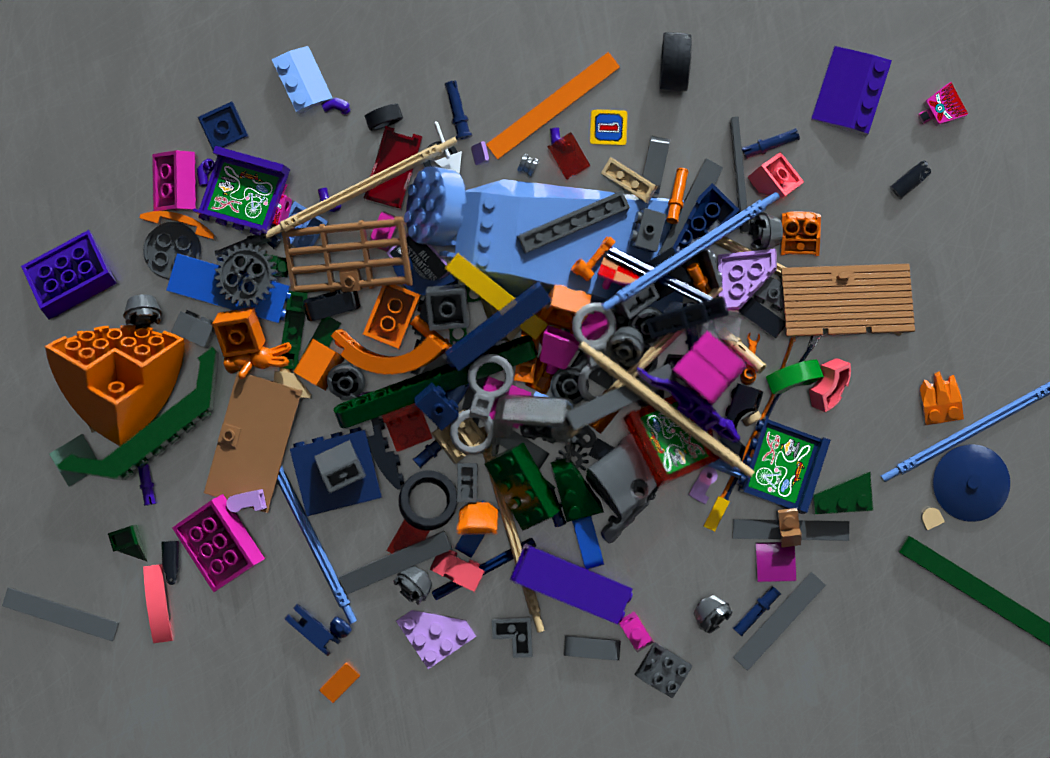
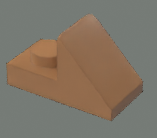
[778,508,802,547]

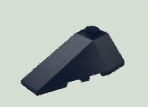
[673,183,740,264]

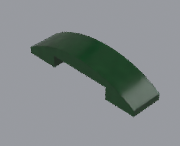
[279,291,308,370]

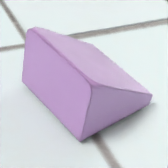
[471,141,490,165]

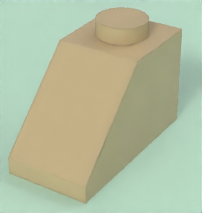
[273,368,312,399]

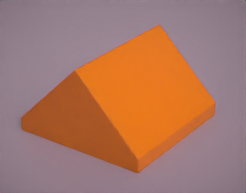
[293,339,344,391]

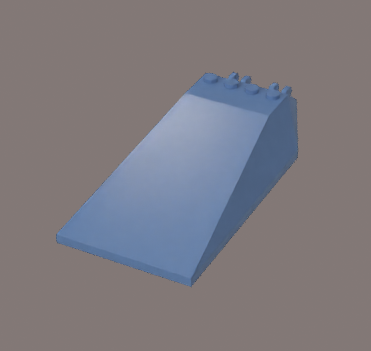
[439,179,684,314]

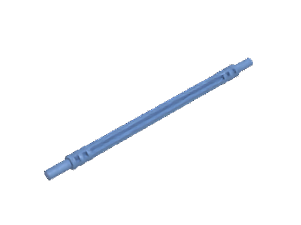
[602,192,780,311]
[881,382,1050,482]
[277,465,357,624]

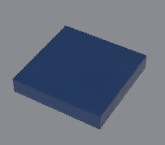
[197,101,249,151]

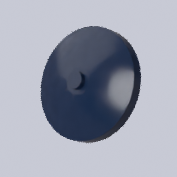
[932,444,1010,522]

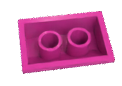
[152,150,196,211]

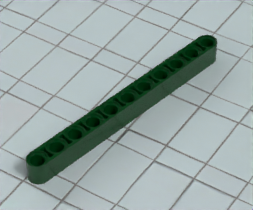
[333,335,538,428]
[898,535,1050,647]

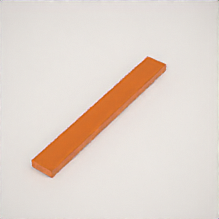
[486,52,620,160]

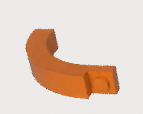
[331,329,449,374]

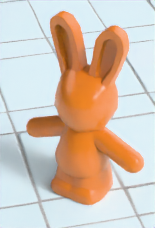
[223,342,292,379]

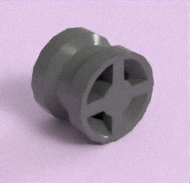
[517,153,539,177]

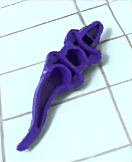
[636,367,741,443]

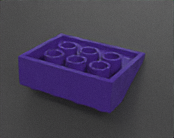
[811,46,892,137]
[21,230,117,320]

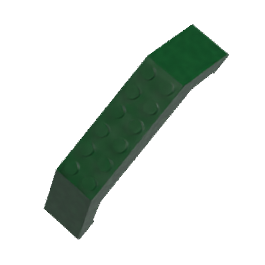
[56,346,219,480]

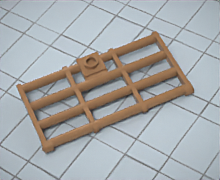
[281,216,413,293]

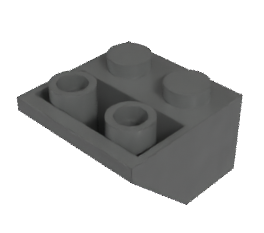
[314,440,366,493]

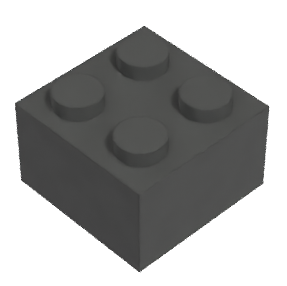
[426,284,470,330]

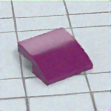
[755,542,797,582]

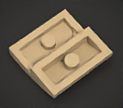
[431,409,486,464]

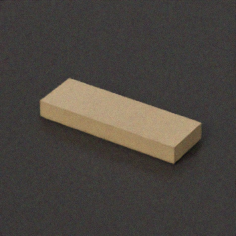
[601,157,658,203]

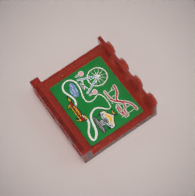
[623,396,720,487]

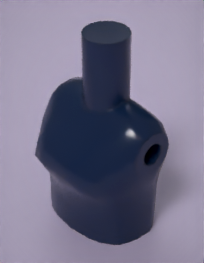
[330,617,352,638]

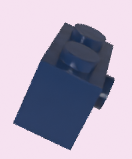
[415,383,459,430]

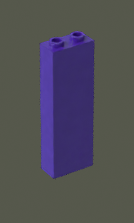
[510,544,633,625]

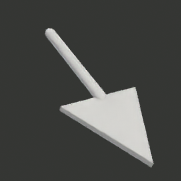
[434,122,462,174]

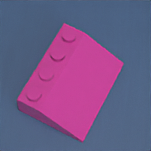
[172,494,265,592]

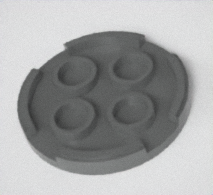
[143,222,202,280]

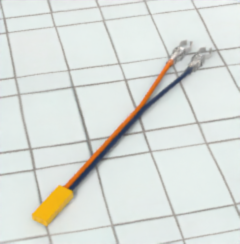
[703,330,824,532]

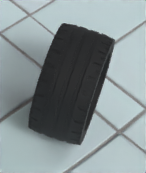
[659,32,692,91]
[398,470,457,531]

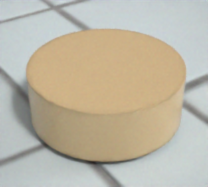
[742,410,762,426]

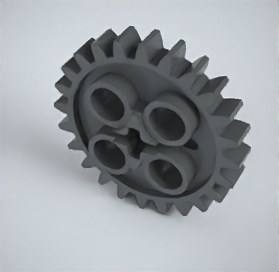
[215,243,278,307]

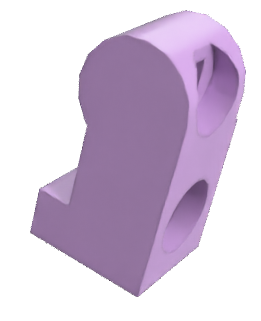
[688,467,718,505]
[226,489,267,512]

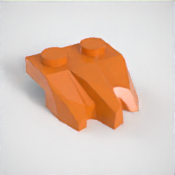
[920,371,964,425]

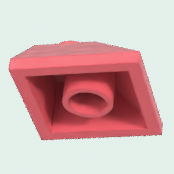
[747,152,804,198]

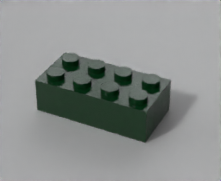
[485,442,562,531]

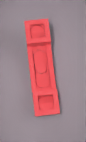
[143,564,173,643]

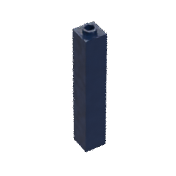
[445,281,552,371]

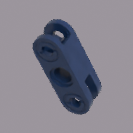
[284,604,341,656]

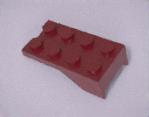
[364,126,423,211]

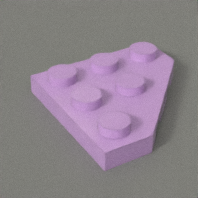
[718,249,777,310]
[396,610,476,669]

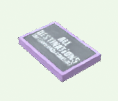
[386,232,450,280]

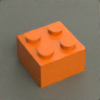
[541,285,592,330]
[212,307,266,357]

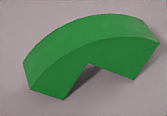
[766,359,824,394]

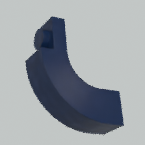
[393,258,460,297]

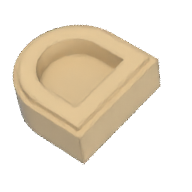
[922,508,945,530]

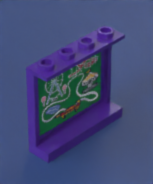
[193,146,290,236]

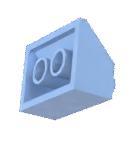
[272,46,332,114]

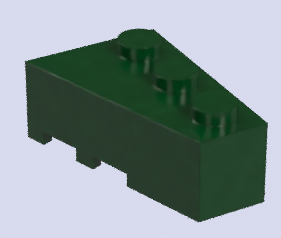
[550,457,604,522]
[812,472,873,514]

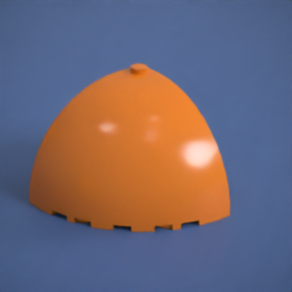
[45,325,184,446]

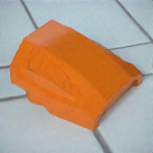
[780,211,821,256]
[457,502,498,534]

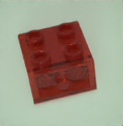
[382,403,432,452]

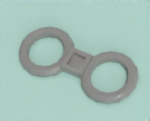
[572,303,617,402]
[450,354,514,455]

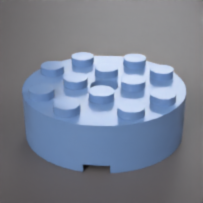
[404,166,466,247]

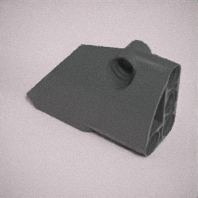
[586,426,666,519]

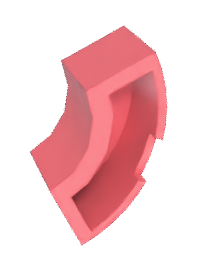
[809,358,851,412]
[430,550,484,592]

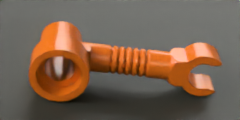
[571,236,615,281]
[740,333,760,385]

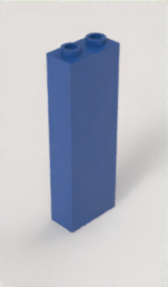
[166,253,291,324]

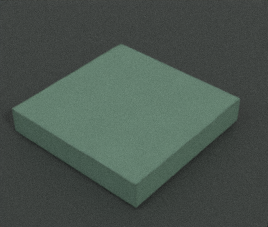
[49,434,98,487]

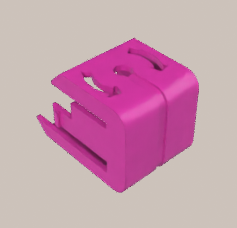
[672,331,747,405]

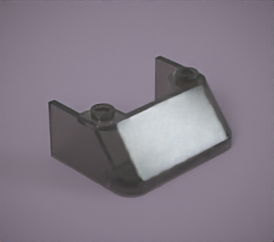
[492,394,575,462]

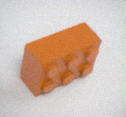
[363,285,421,350]

